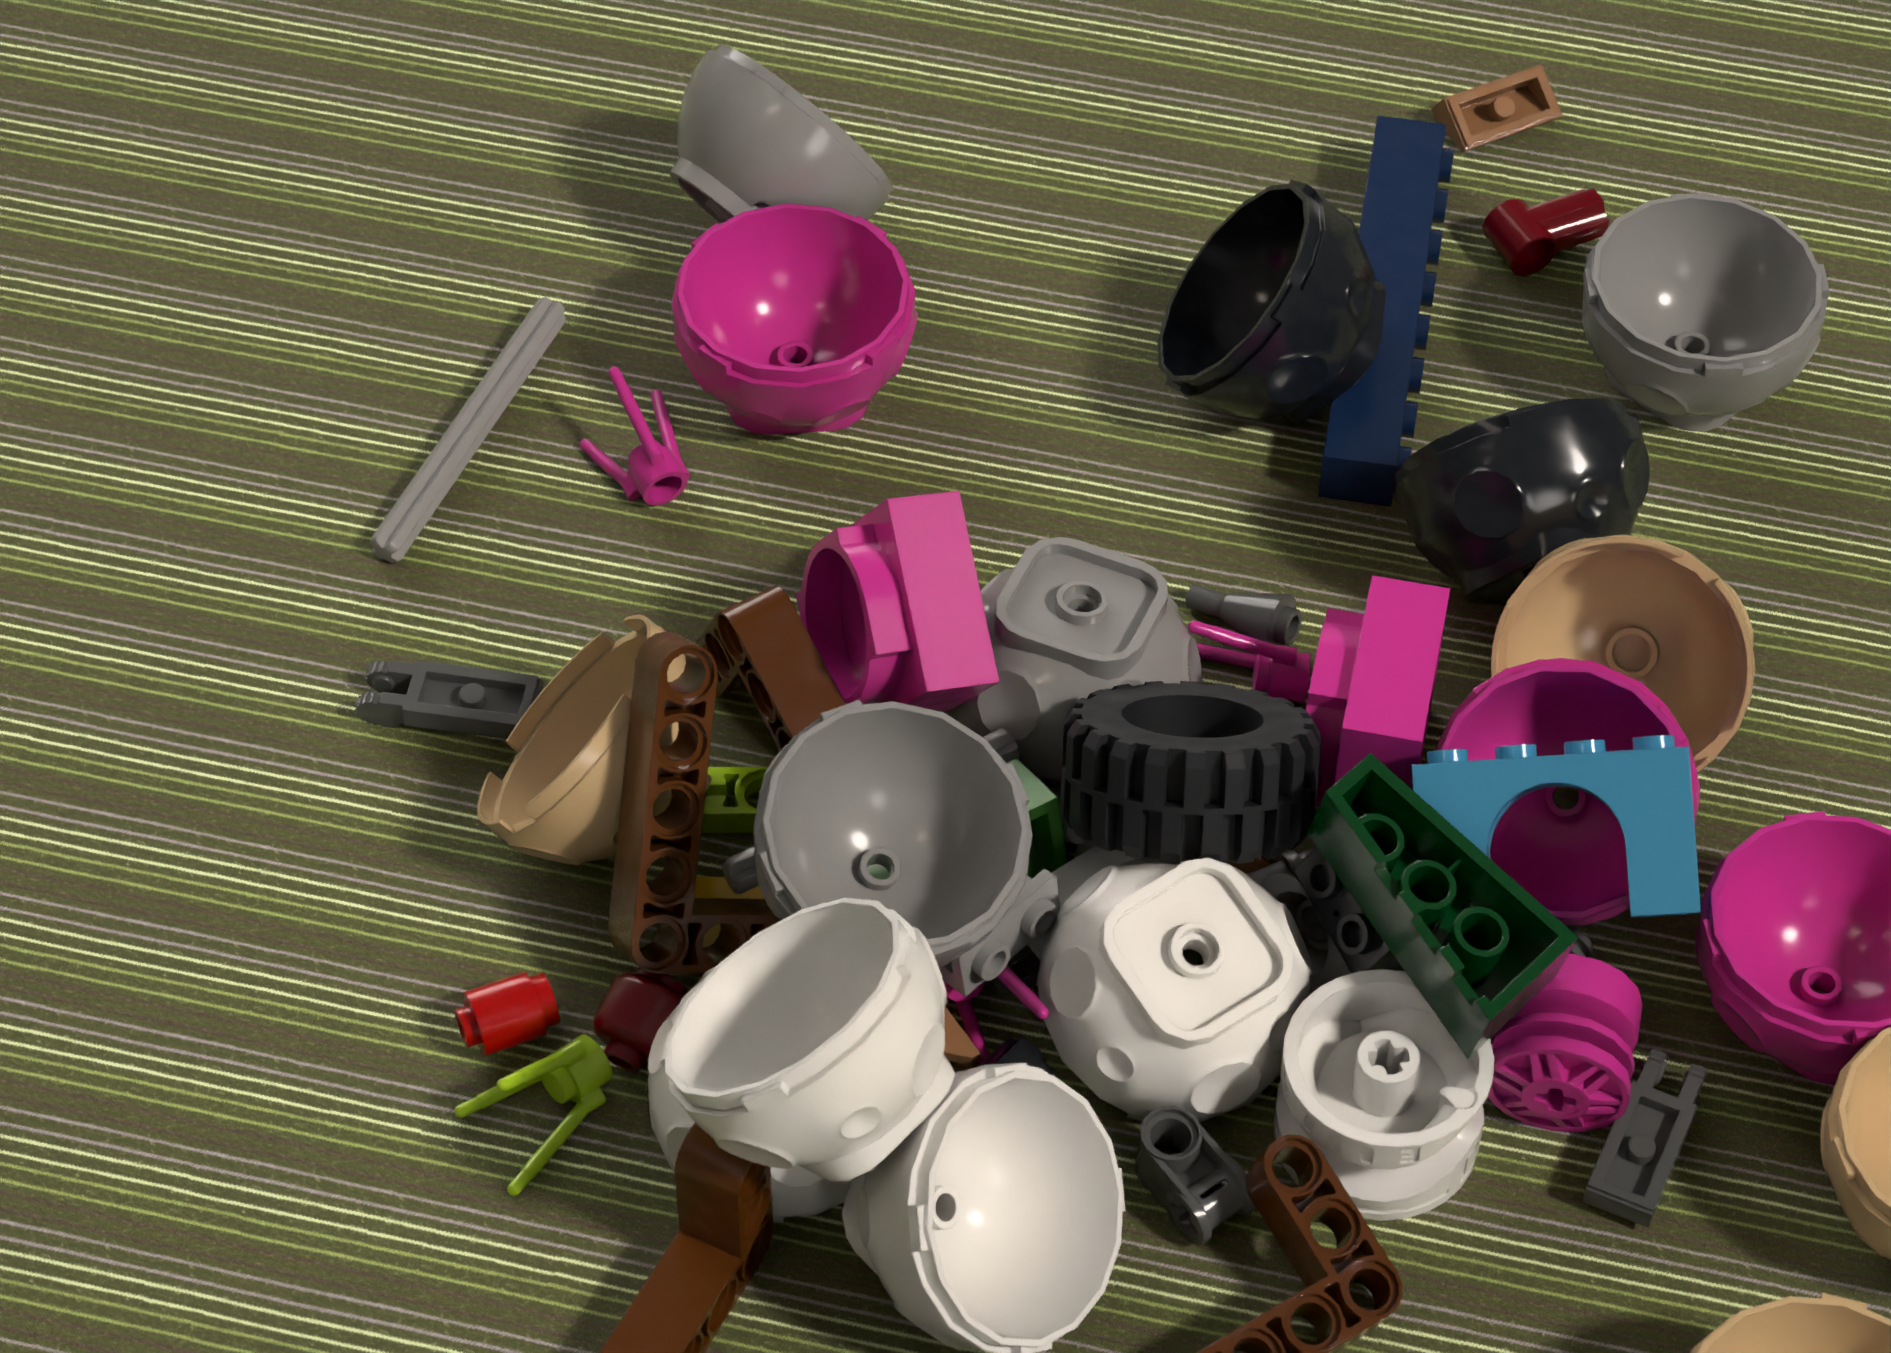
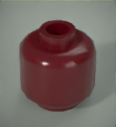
[592,967,687,1073]

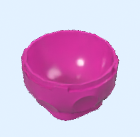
[671,203,918,435]
[1435,658,1700,926]
[1695,811,1891,1085]

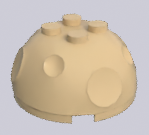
[1491,534,1755,772]
[477,614,712,865]

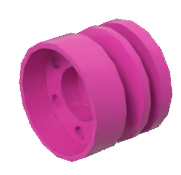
[1488,954,1643,1132]

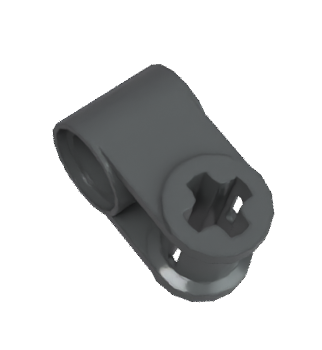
[1135,1106,1257,1246]

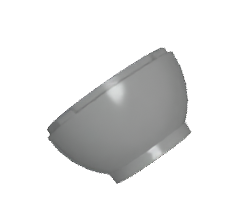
[669,45,894,224]

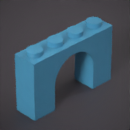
[1412,735,1701,918]

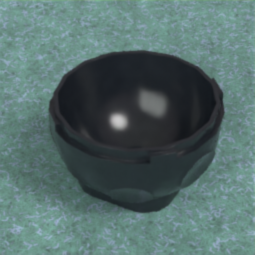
[1158,180,1386,425]
[1392,398,1650,605]

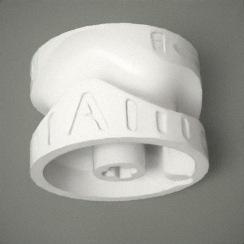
[1273,969,1494,1221]

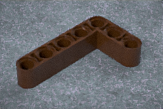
[696,585,846,751]
[608,631,781,974]
[600,1123,773,1353]
[1196,1134,1402,1353]

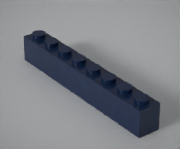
[1318,115,1454,507]

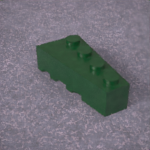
[1307,753,1579,1059]

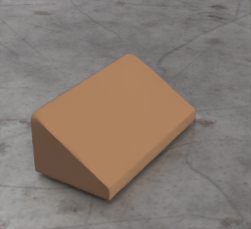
[1431,64,1563,153]

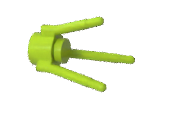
[454,1034,613,1196]

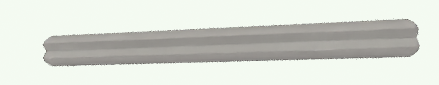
[371,297,566,564]

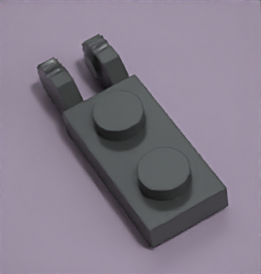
[355,660,543,739]
[1583,1048,1708,1228]

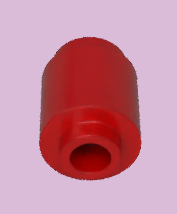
[454,971,561,1057]

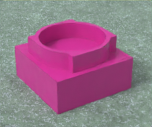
[796,491,999,713]
[1306,575,1450,808]

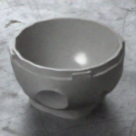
[1582,193,1830,432]
[946,537,1202,787]
[754,700,1033,967]

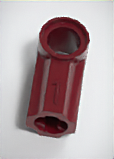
[1482,188,1609,277]

